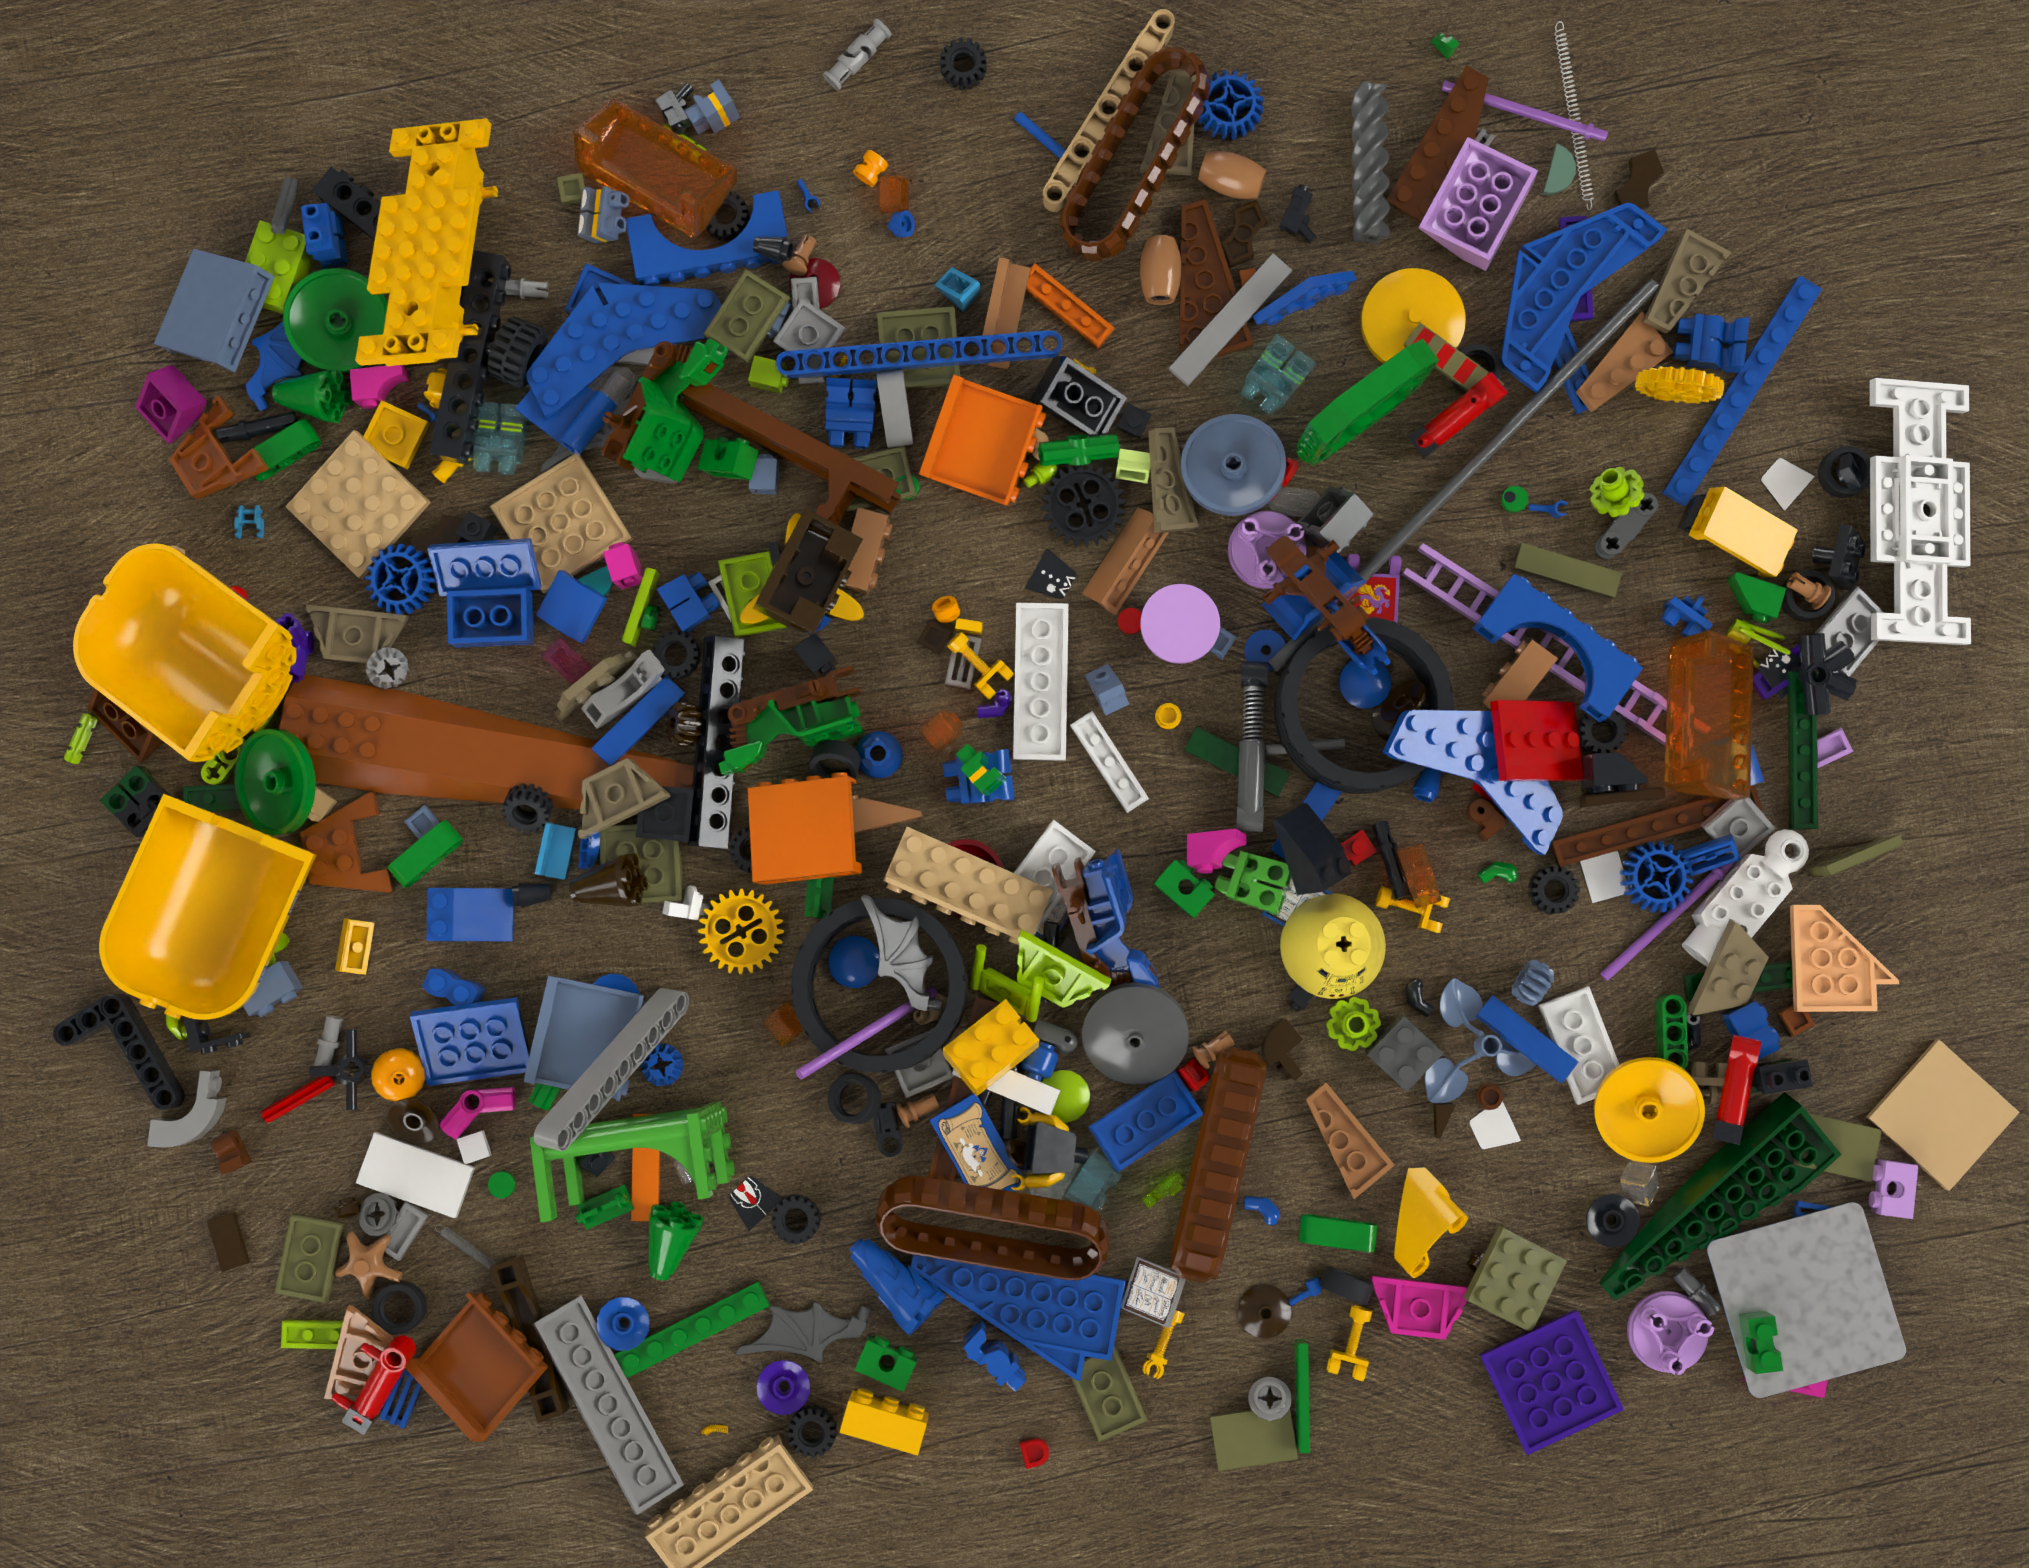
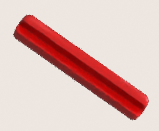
[261,1076,335,1123]

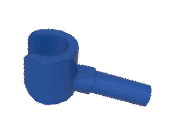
[797,179,820,213]
[1529,501,1568,518]
[1288,1277,1322,1306]

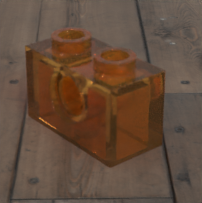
[920,709,963,754]
[1398,843,1442,909]

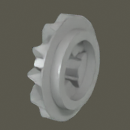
[366,647,410,690]
[1248,1377,1291,1421]

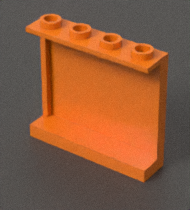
[919,374,1046,507]
[748,773,862,885]

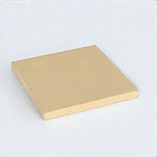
[490,454,633,594]
[1866,1039,2019,1191]

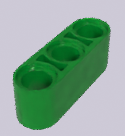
[254,419,322,481]
[387,820,464,889]
[1655,994,1688,1069]
[1298,1214,1378,1252]

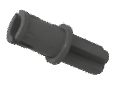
[1672,1266,1720,1316]

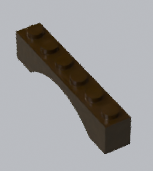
[490,1254,570,1423]

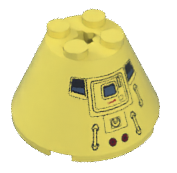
[1280,893,1386,999]

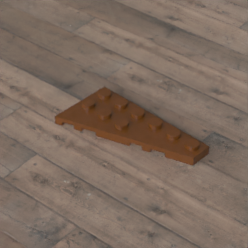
[1386,65,1489,223]
[1179,199,1253,359]

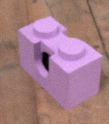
[1869,1159,1918,1219]

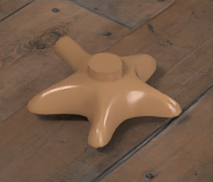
[335,1232,403,1299]

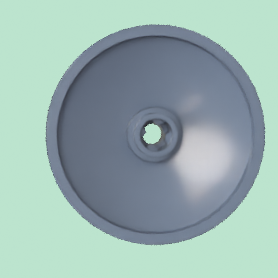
[1181,414,1286,516]

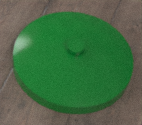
[283,268,388,374]
[235,729,316,835]

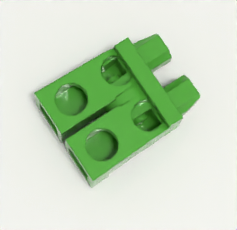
[1215,851,1291,917]

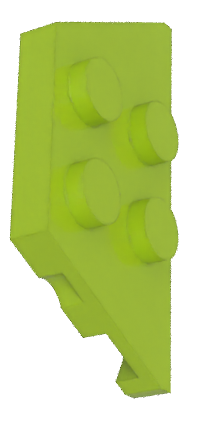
[1017,929,1111,1008]

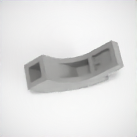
[581,649,665,729]
[147,1069,227,1148]

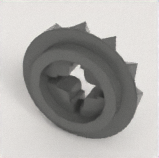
[359,1193,399,1236]

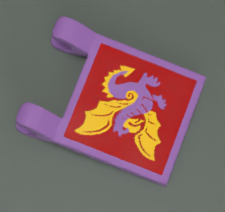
[1347,554,1401,623]

